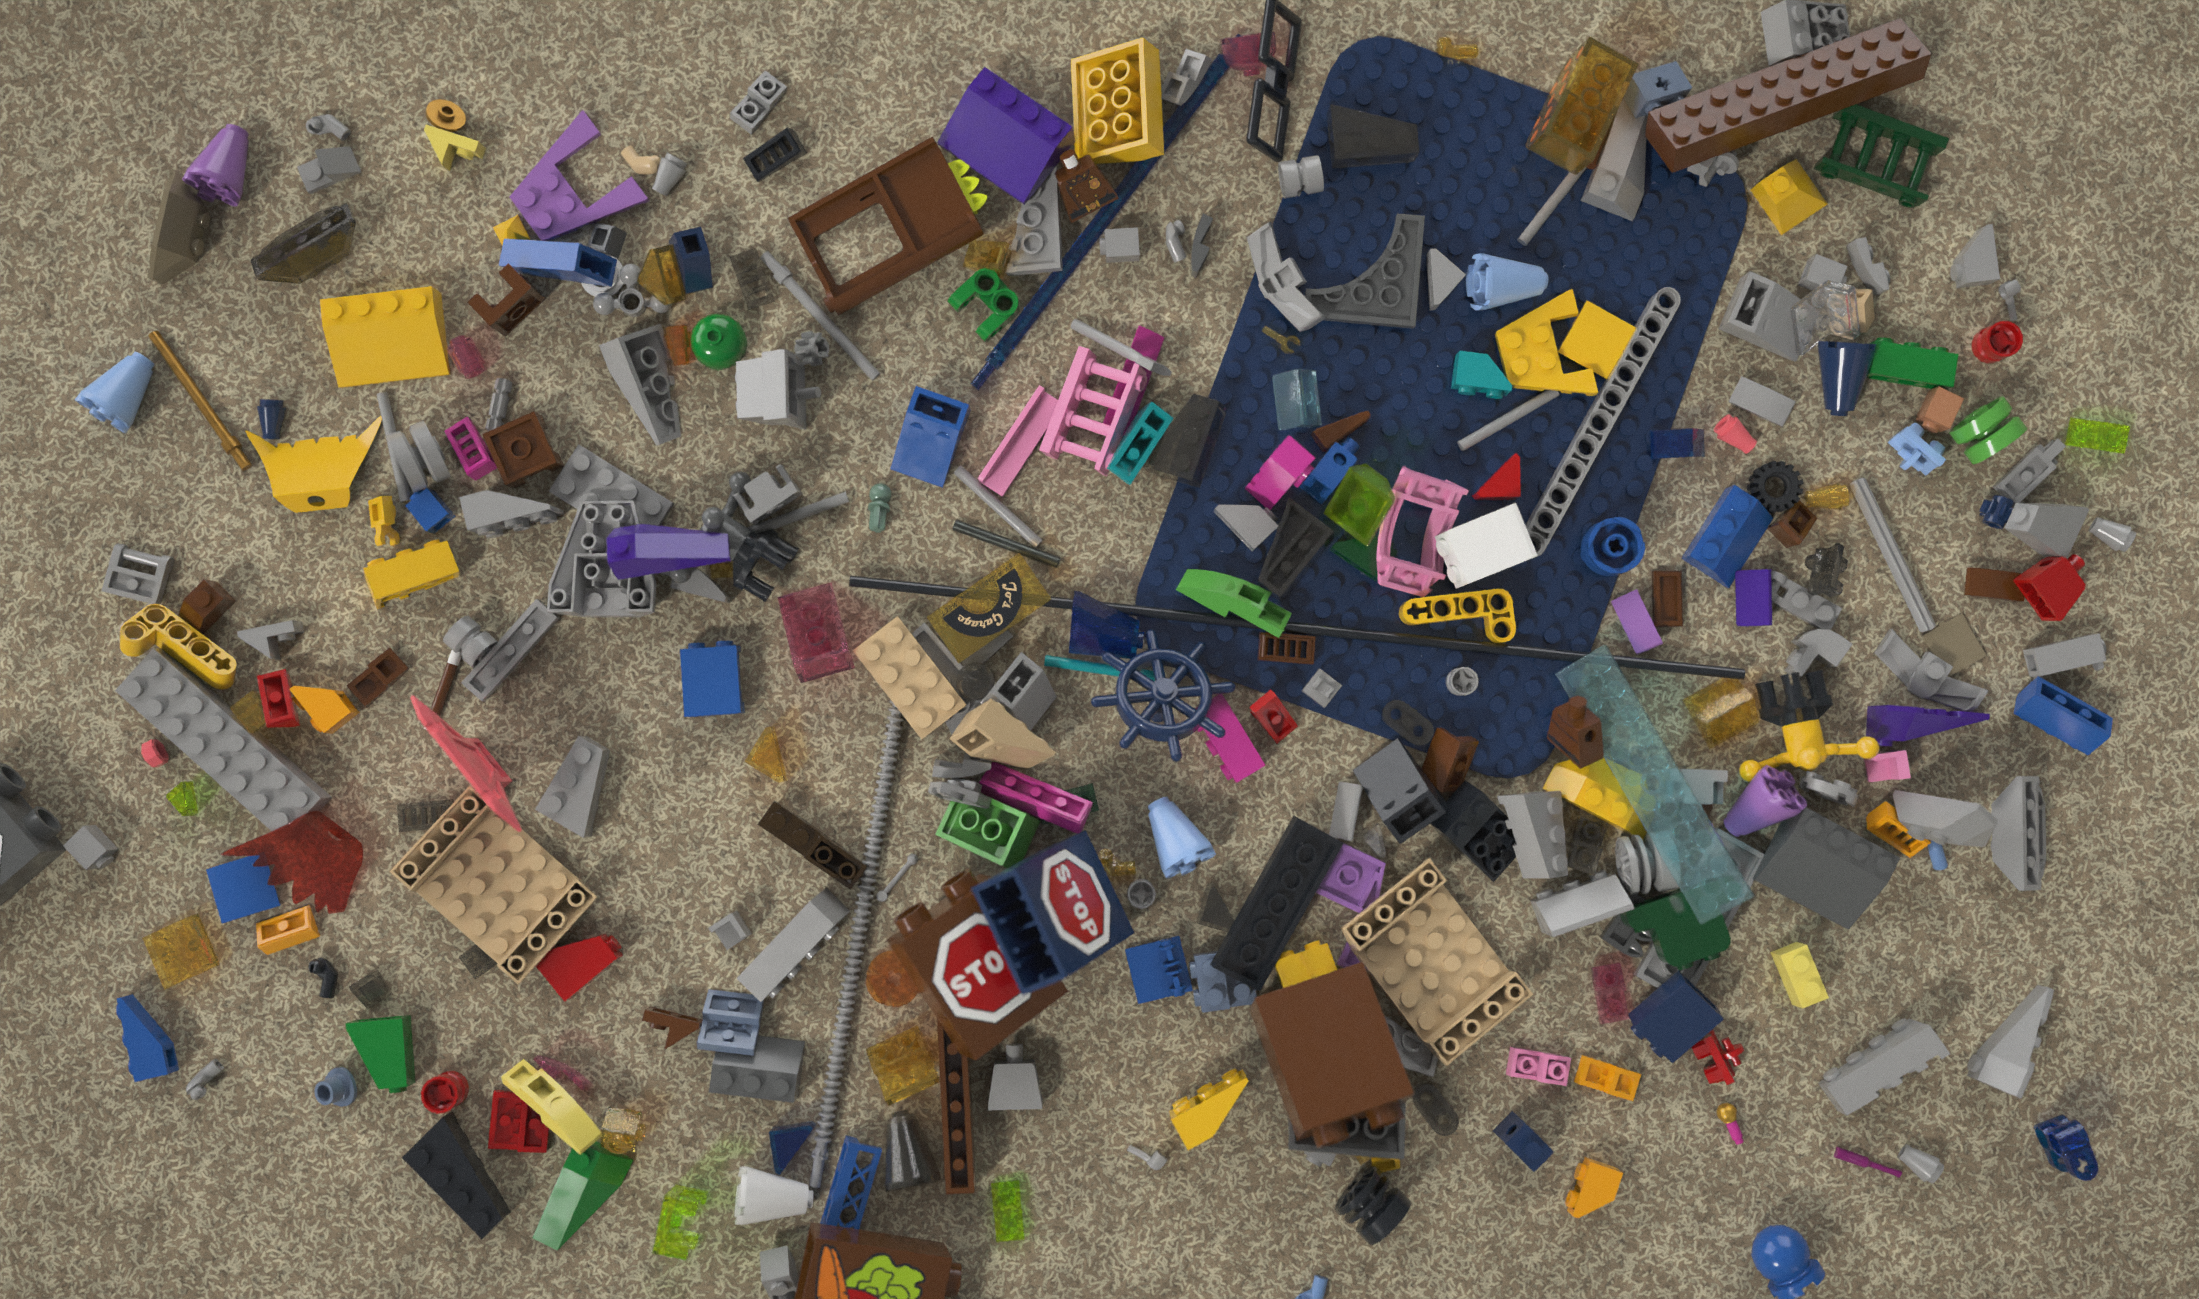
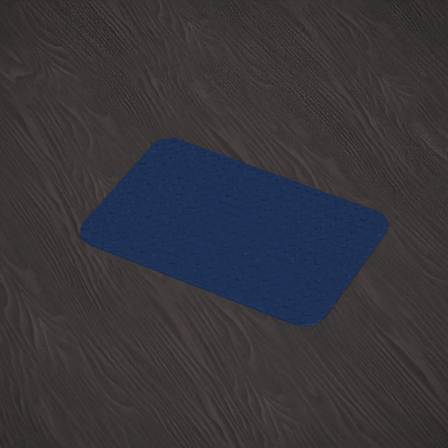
[1135,36,1748,779]

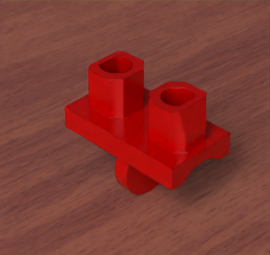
[1692,1029,1744,1085]

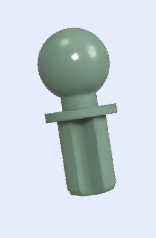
[868,483,891,533]

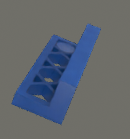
[820,1135,882,1229]

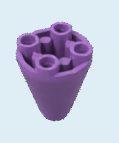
[182,124,249,206]
[1724,765,1807,837]

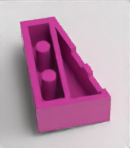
[1245,435,1315,510]

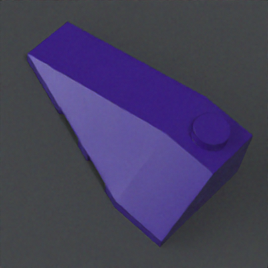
[607,524,731,580]
[1866,705,1990,747]

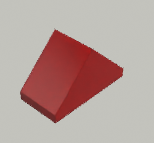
[1472,453,1521,500]

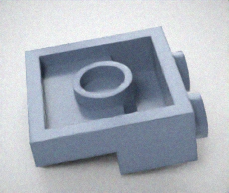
[1189,951,1256,1013]

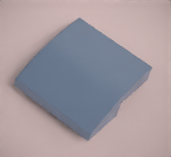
[697,989,764,1056]

